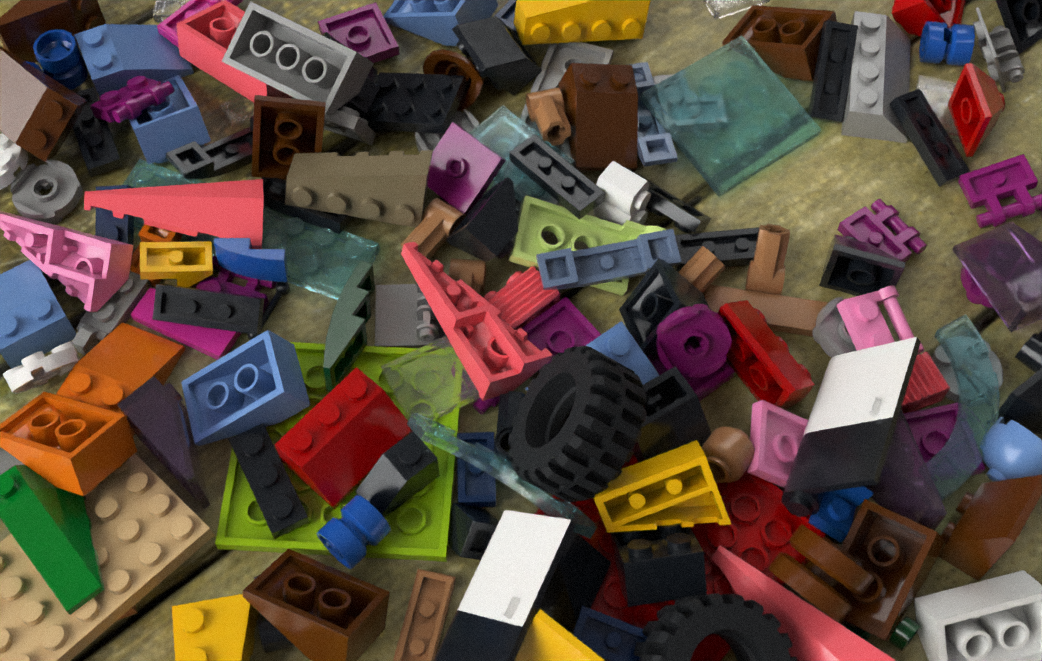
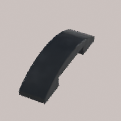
[166,116,254,179]

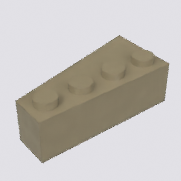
[285,150,433,228]

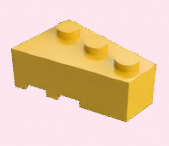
[593,440,731,533]

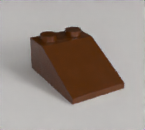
[0,0,106,63]
[722,5,837,81]
[0,46,88,162]
[558,63,638,171]
[251,95,326,180]
[938,475,1042,581]
[834,499,945,642]
[243,548,390,661]

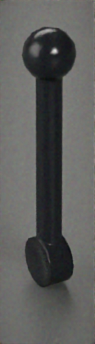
[247,282,290,340]

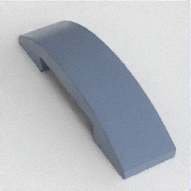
[629,62,678,167]
[536,229,681,290]

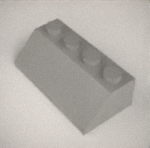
[222,1,374,115]
[841,11,910,143]

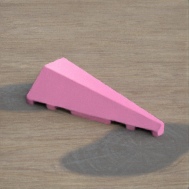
[0,211,134,312]

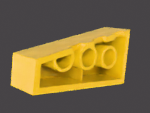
[172,594,259,661]

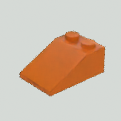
[56,322,185,436]
[0,391,137,496]

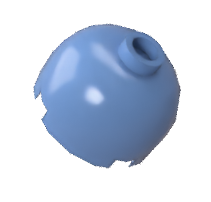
[981,417,1042,482]

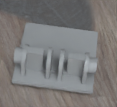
[973,7,1025,93]
[375,284,446,347]

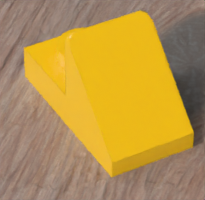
[140,241,213,287]

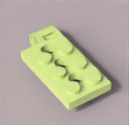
[508,195,667,296]

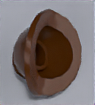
[423,49,485,112]

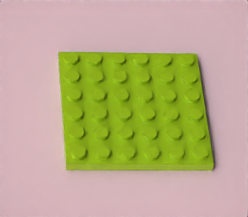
[215,342,464,562]

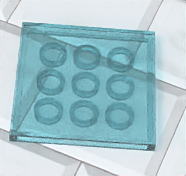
[640,35,821,197]

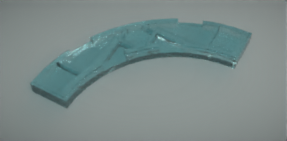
[917,314,1000,502]
[407,413,597,539]

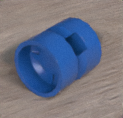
[919,21,975,67]
[33,29,88,90]
[316,494,392,570]

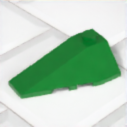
[0,465,105,615]

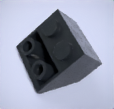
[452,16,542,96]
[632,366,711,462]
[610,523,707,607]

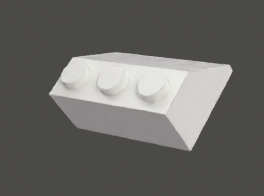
[914,570,1042,661]

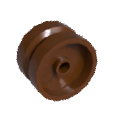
[767,524,875,624]

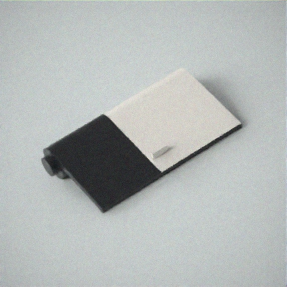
[782,337,921,517]
[433,510,576,661]

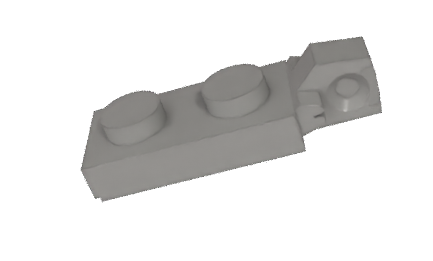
[72,271,151,355]

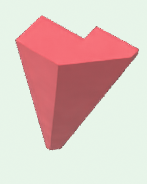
[84,179,264,249]
[401,242,552,401]
[710,545,895,661]

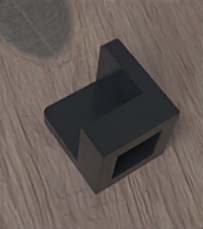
[448,503,499,560]

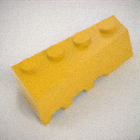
[514,0,650,45]

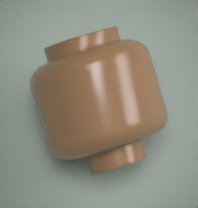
[702,426,755,483]

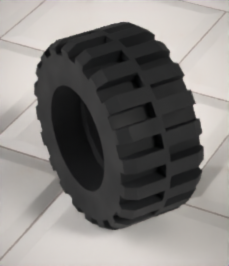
[508,346,647,502]
[633,593,797,661]

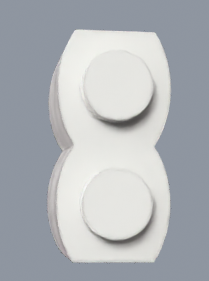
[594,161,651,225]

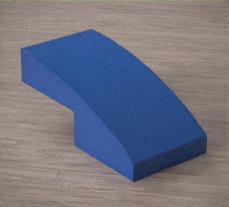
[214,238,288,282]

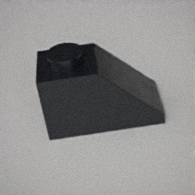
[356,431,440,518]

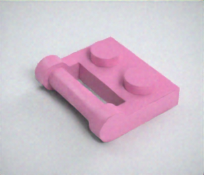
[836,285,924,354]

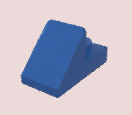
[808,486,874,542]

